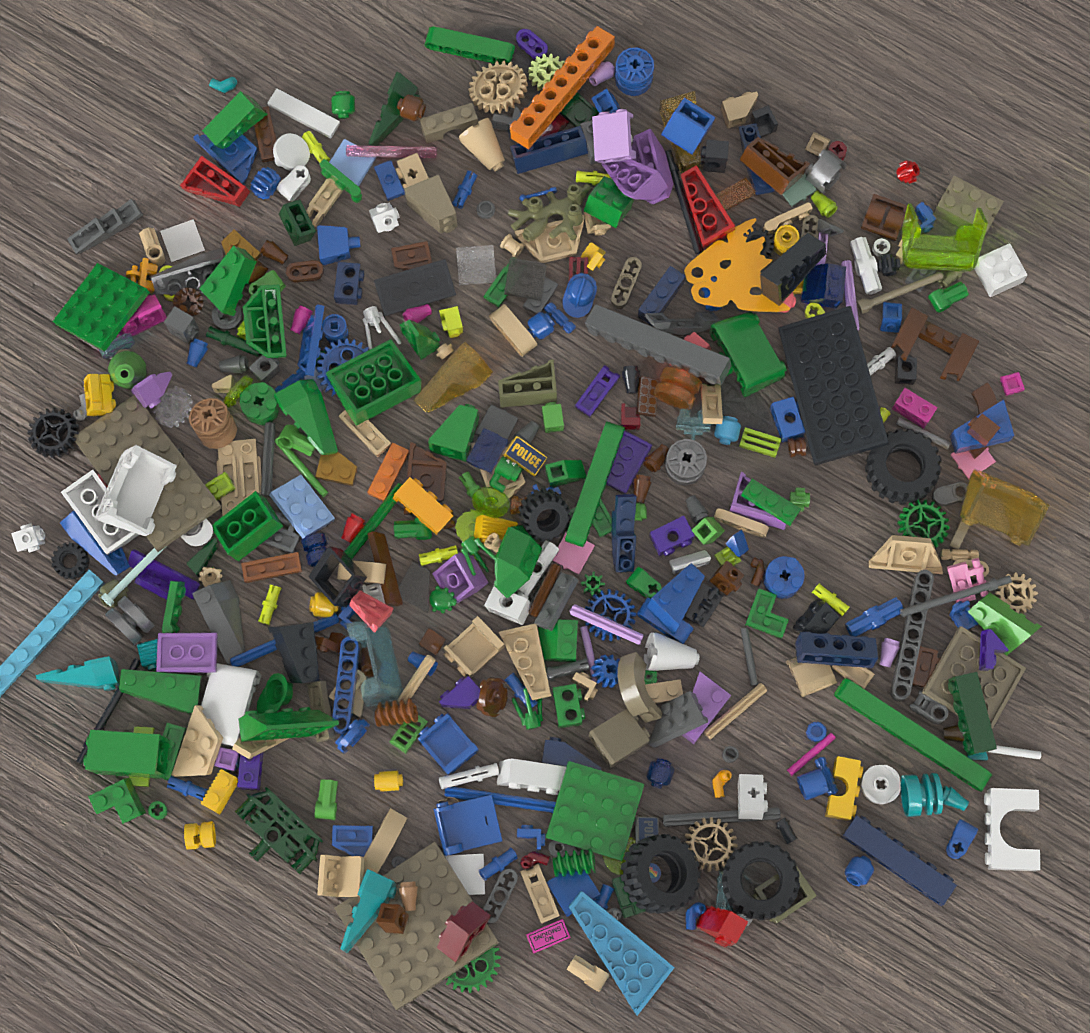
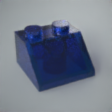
[801,263,846,309]

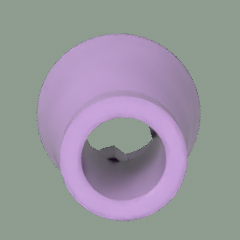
[589,61,615,86]
[879,638,900,668]

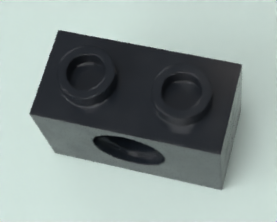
[700,140,729,173]

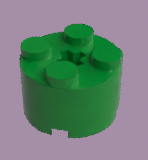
[240,382,280,426]

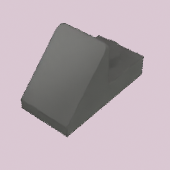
[492,106,529,132]

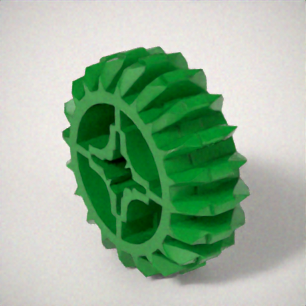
[897,500,950,548]

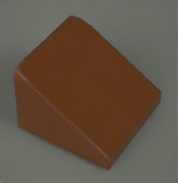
[419,628,446,656]

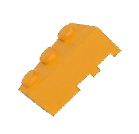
[393,477,453,535]

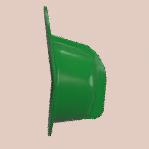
[257,673,293,713]

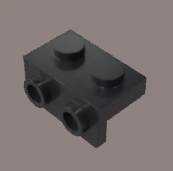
[793,599,840,634]

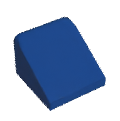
[726,529,749,557]

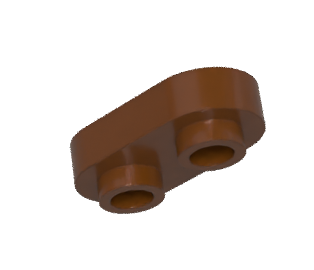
[286,260,324,283]

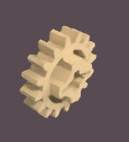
[994,573,1038,614]

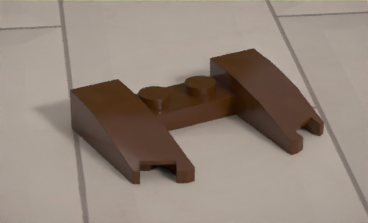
[891,308,979,381]

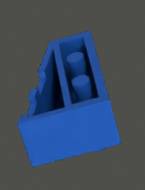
[950,400,1014,454]
[647,563,705,634]

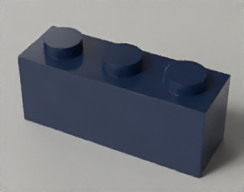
[638,266,686,327]

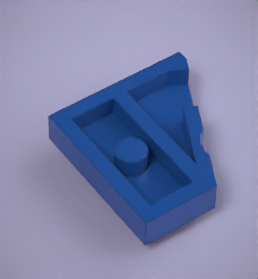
[332,825,373,857]

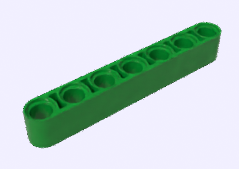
[565,421,625,547]

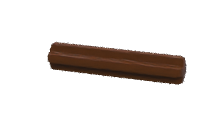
[529,563,561,617]

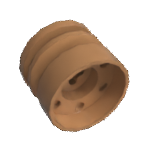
[189,398,237,449]

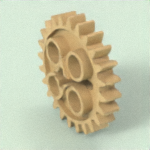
[468,61,528,114]

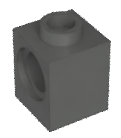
[249,355,280,384]

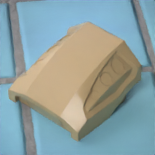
[786,657,837,697]

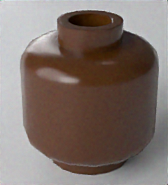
[397,94,426,121]

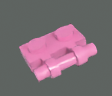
[947,558,988,603]

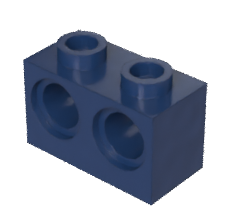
[334,262,364,305]

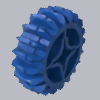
[585,589,636,642]

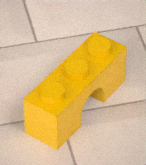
[825,756,863,821]

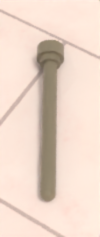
[857,272,944,315]

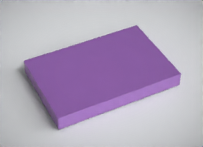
[156,633,218,673]

